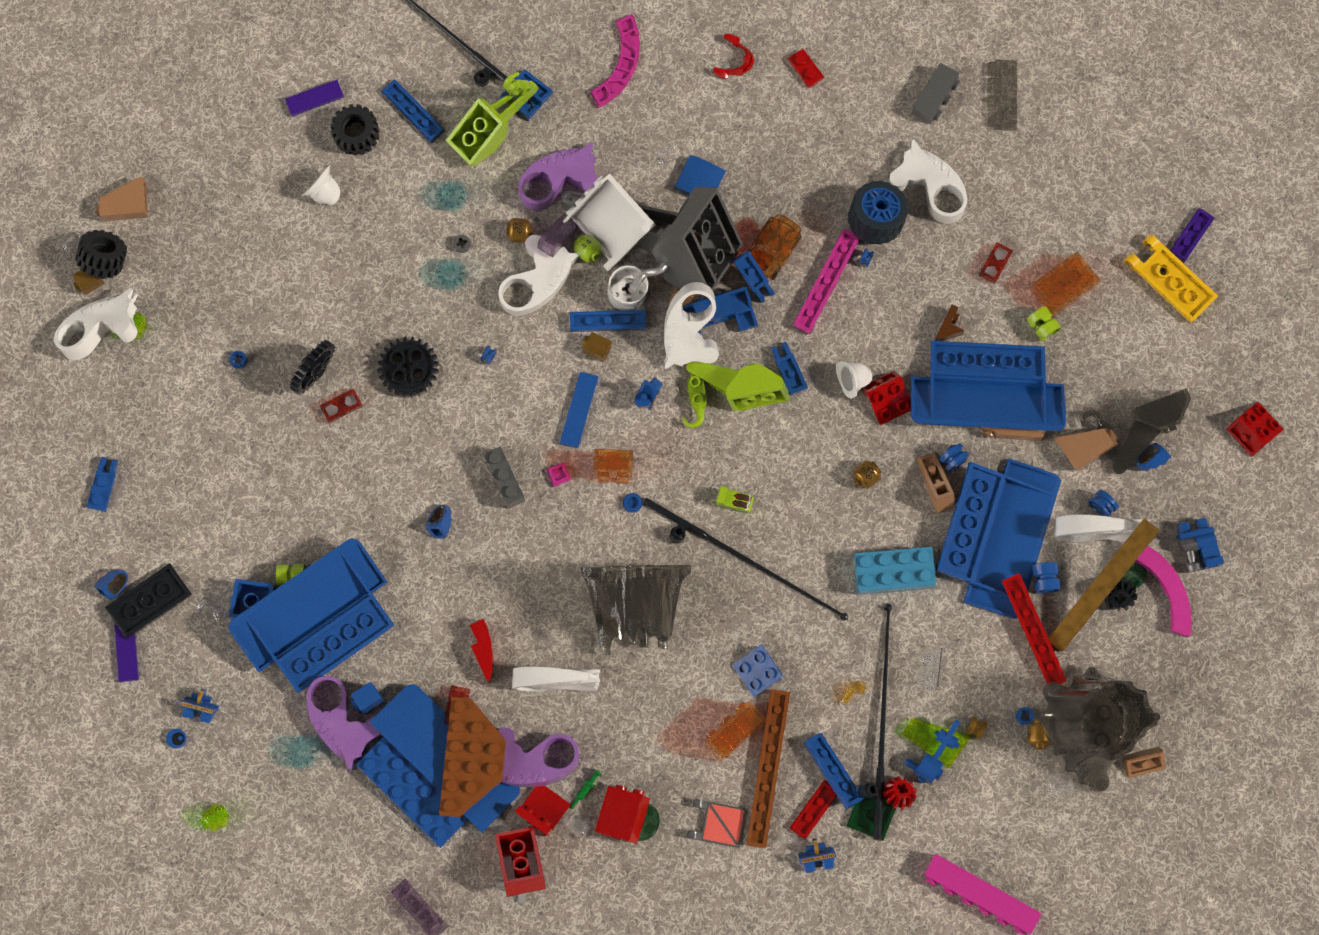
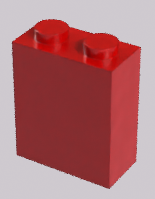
[594,784,650,845]

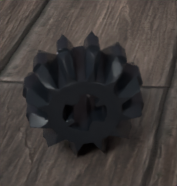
[1105,578,1138,612]

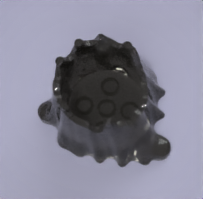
[581,565,691,655]
[1040,666,1160,792]

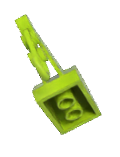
[445,72,539,166]
[682,361,790,428]

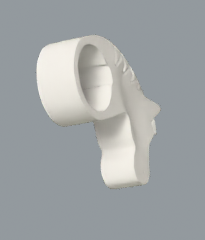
[889,140,967,224]
[499,235,580,316]
[664,282,719,369]
[54,288,138,360]
[1055,514,1150,544]
[512,666,600,692]

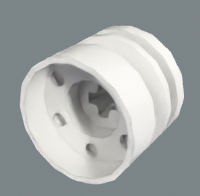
[607,265,648,310]

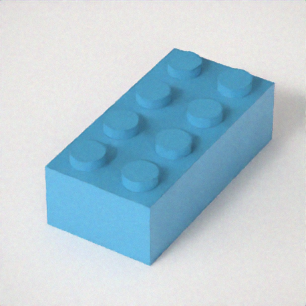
[853,547,936,595]

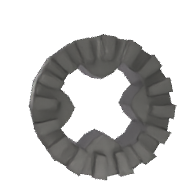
[453,235,471,253]

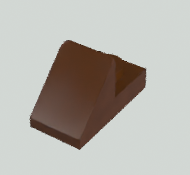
[935,304,965,341]

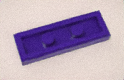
[285,80,344,117]
[1170,208,1215,263]
[114,624,139,683]

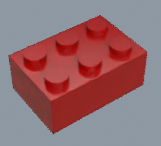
[495,826,546,897]

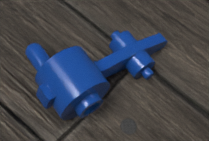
[904,719,960,784]

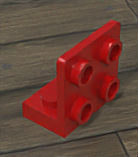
[861,370,911,425]
[1226,402,1284,457]
[515,786,570,837]

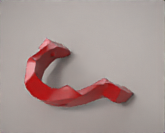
[713,34,754,79]

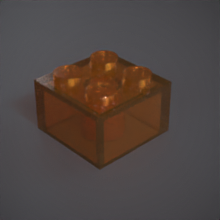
[593,449,634,484]

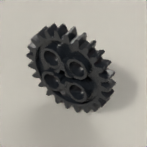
[377,336,439,398]
[290,340,336,395]

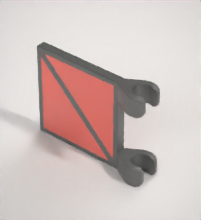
[687,799,746,848]

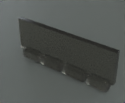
[987,59,1017,131]

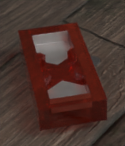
[978,242,1013,284]
[320,388,363,423]

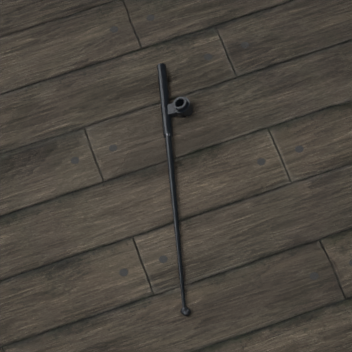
[407,0,507,87]
[643,498,848,621]
[858,603,892,840]

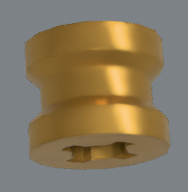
[965,716,988,740]

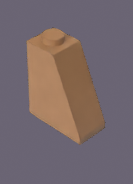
[96,177,148,222]
[1055,428,1118,471]

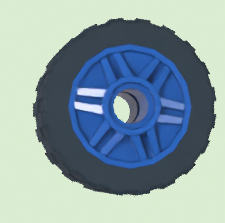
[848,181,909,245]

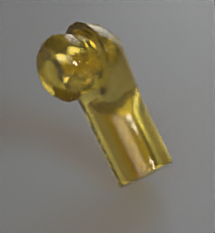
[840,680,867,704]

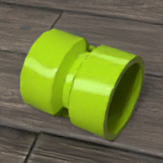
[1026,306,1062,342]
[276,563,306,588]

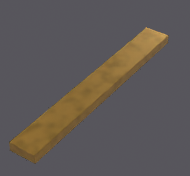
[1048,518,1160,652]

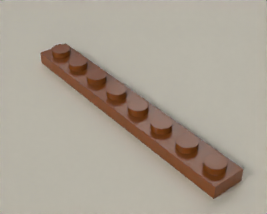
[746,689,790,849]

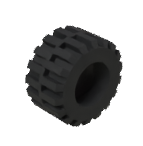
[330,104,380,156]
[75,230,127,279]

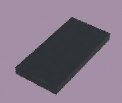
[105,564,192,639]

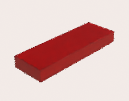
[789,780,837,840]

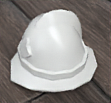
[301,165,340,205]
[836,361,872,399]

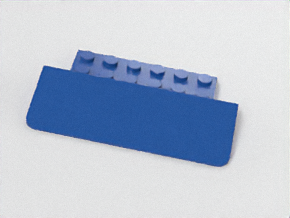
[910,341,1066,431]
[935,459,1061,619]
[229,538,395,693]
[356,684,520,848]

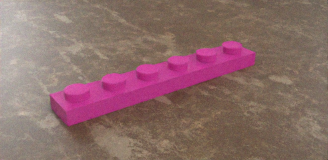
[793,228,860,335]

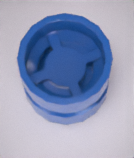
[1032,562,1061,594]

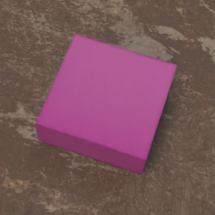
[547,462,571,487]

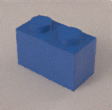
[351,682,386,715]

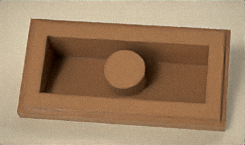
[1122,747,1166,778]

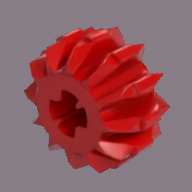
[883,775,917,811]

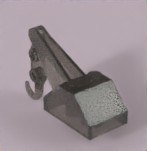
[1081,388,1191,474]

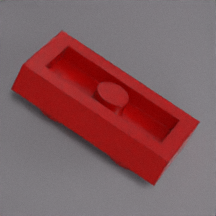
[788,49,824,88]

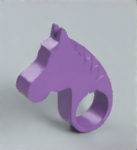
[518,142,598,211]
[307,676,382,771]
[498,727,580,787]

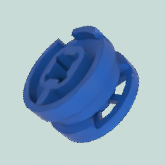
[1088,489,1119,516]

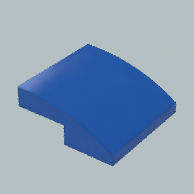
[500,69,553,121]
[674,155,726,195]

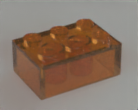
[1030,251,1101,318]
[705,701,765,763]

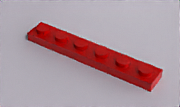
[1002,573,1067,689]

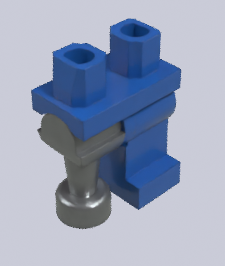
[1176,518,1224,573]

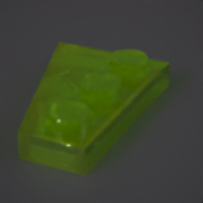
[901,718,972,768]

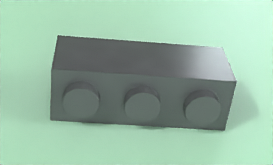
[911,63,960,124]
[483,446,525,509]

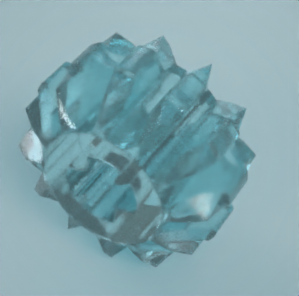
[435,179,468,212]
[435,257,467,290]
[284,735,319,770]

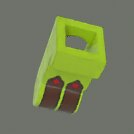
[716,486,754,513]

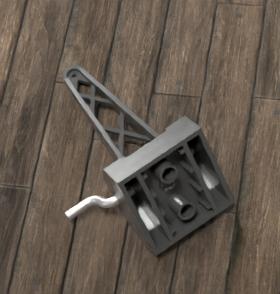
[561,187,743,296]

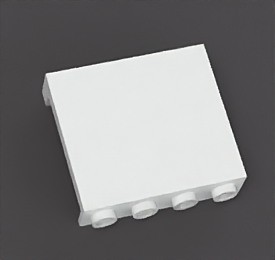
[563,174,656,272]

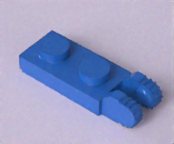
[732,250,775,303]
[771,342,808,396]
[86,457,119,512]

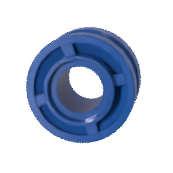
[939,443,970,471]

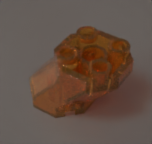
[748,214,802,280]

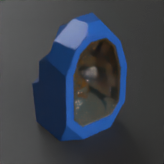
[1137,442,1171,471]
[426,504,452,539]
[94,569,128,600]

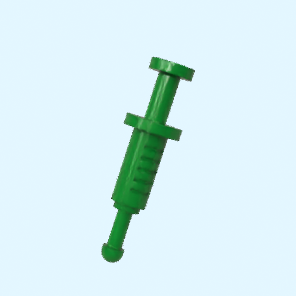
[570,769,603,809]

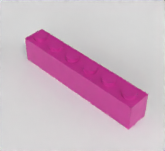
[923,854,1042,935]

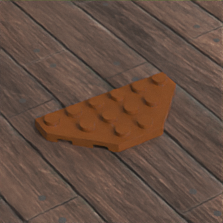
[439,697,507,818]

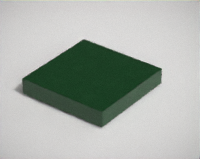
[846,797,896,841]

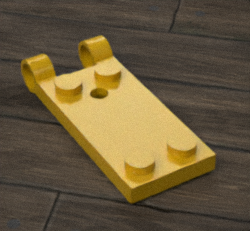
[1124,234,1218,323]

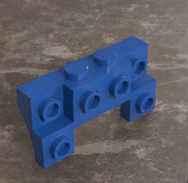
[682,287,758,335]

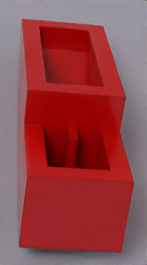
[470,619,494,683]

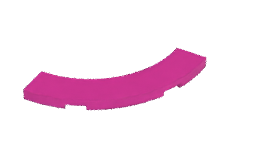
[590,14,640,108]
[1135,546,1191,638]

